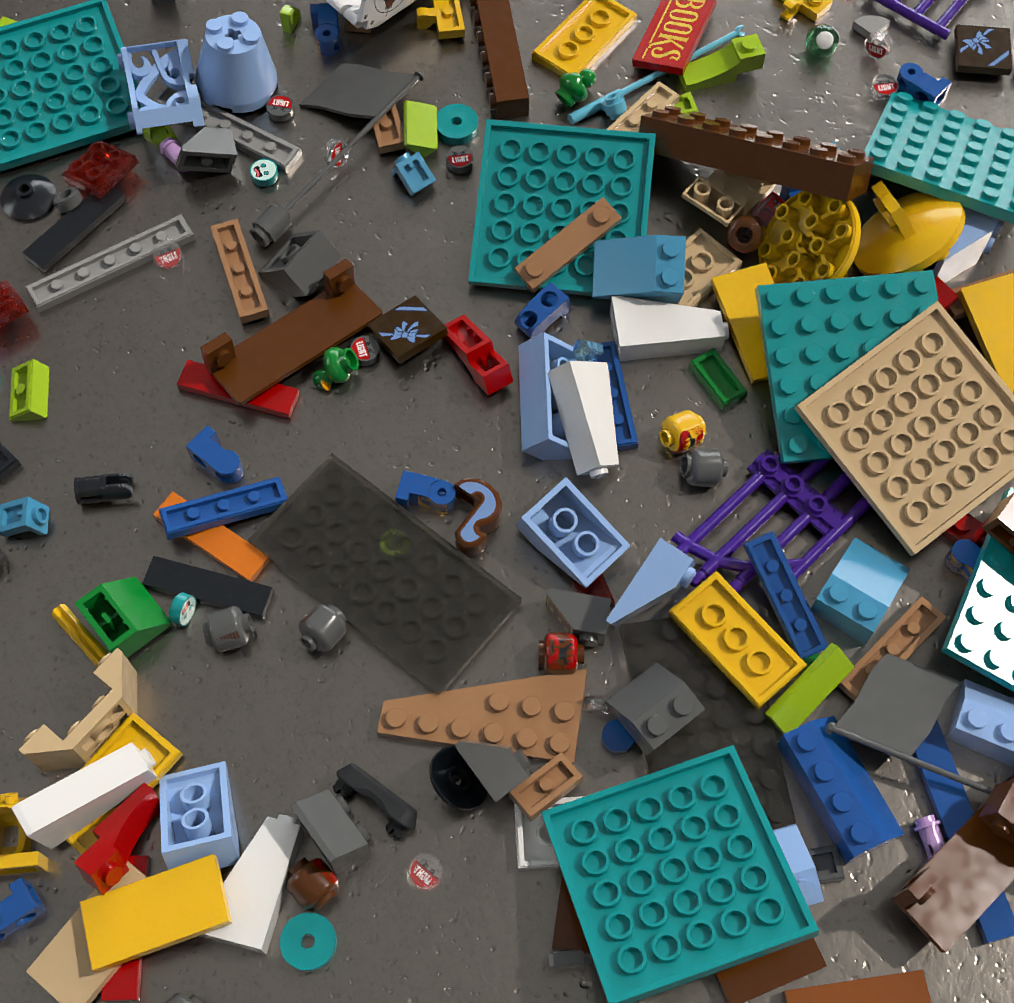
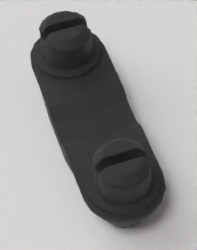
[333,763,417,839]

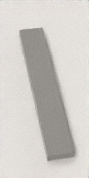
[152,84,302,174]
[25,214,195,313]

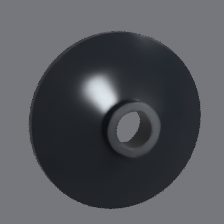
[0,174,57,222]
[429,746,488,810]

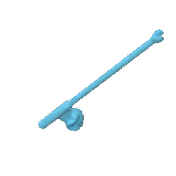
[568,25,745,125]

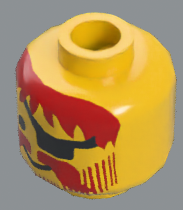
[659,410,707,454]

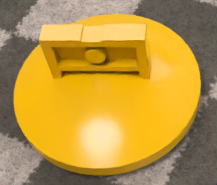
[854,181,966,276]
[758,191,861,284]

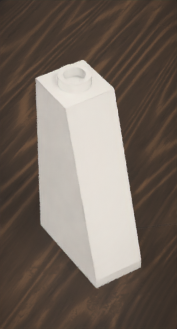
[610,296,729,361]
[547,361,619,479]
[11,742,158,849]
[199,814,305,955]

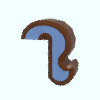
[454,478,502,558]

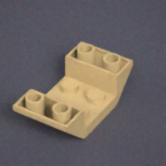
[681,129,776,227]
[19,648,137,772]

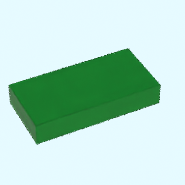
[689,348,748,410]

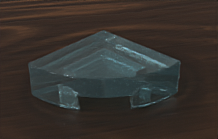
[573,339,604,362]

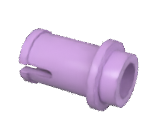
[159,137,187,172]
[914,814,945,860]

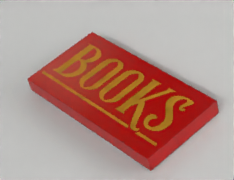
[632,0,717,75]

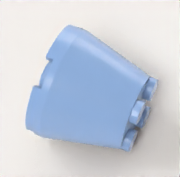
[195,11,278,113]

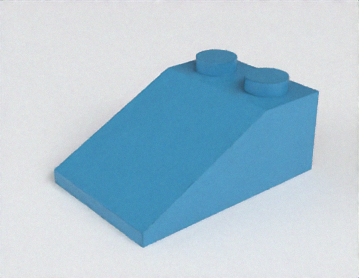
[592,235,686,304]
[811,537,910,645]

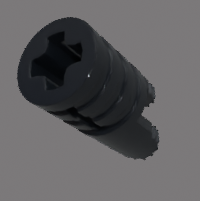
[74,472,134,505]

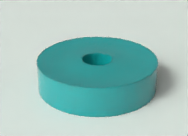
[437,104,478,145]
[280,912,337,972]

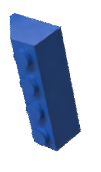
[776,716,905,865]

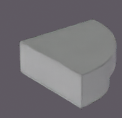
[852,15,890,41]

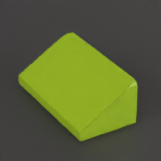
[404,100,438,158]
[9,359,49,422]

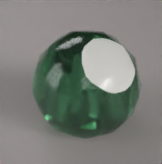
[805,23,839,59]

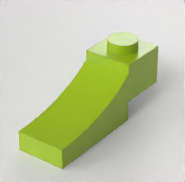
[678,33,766,93]

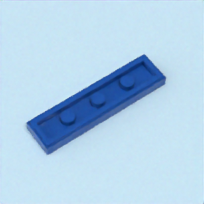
[586,341,639,451]
[158,477,289,540]
[743,531,828,660]

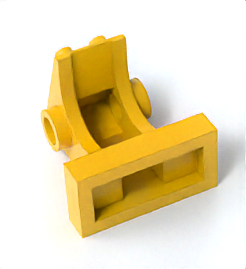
[0,792,48,876]

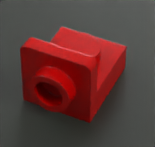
[941,513,989,548]

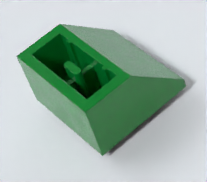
[74,576,173,658]

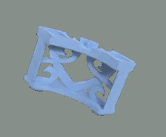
[117,39,205,135]

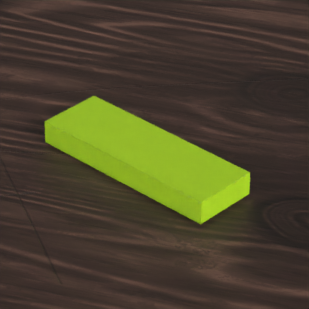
[765,643,854,734]

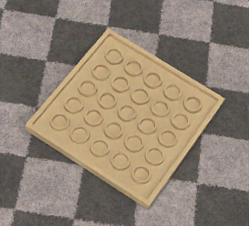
[794,301,1014,556]

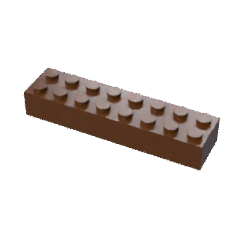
[639,106,874,202]

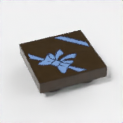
[954,24,1012,76]
[367,295,449,364]

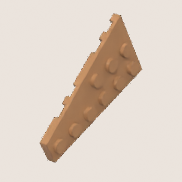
[377,669,587,765]

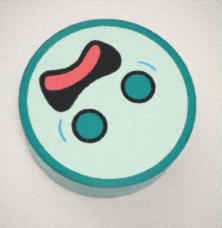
[250,159,279,187]
[169,592,196,626]

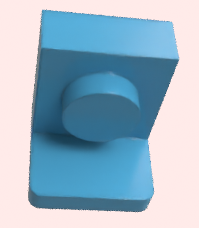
[391,152,436,196]
[0,496,49,537]

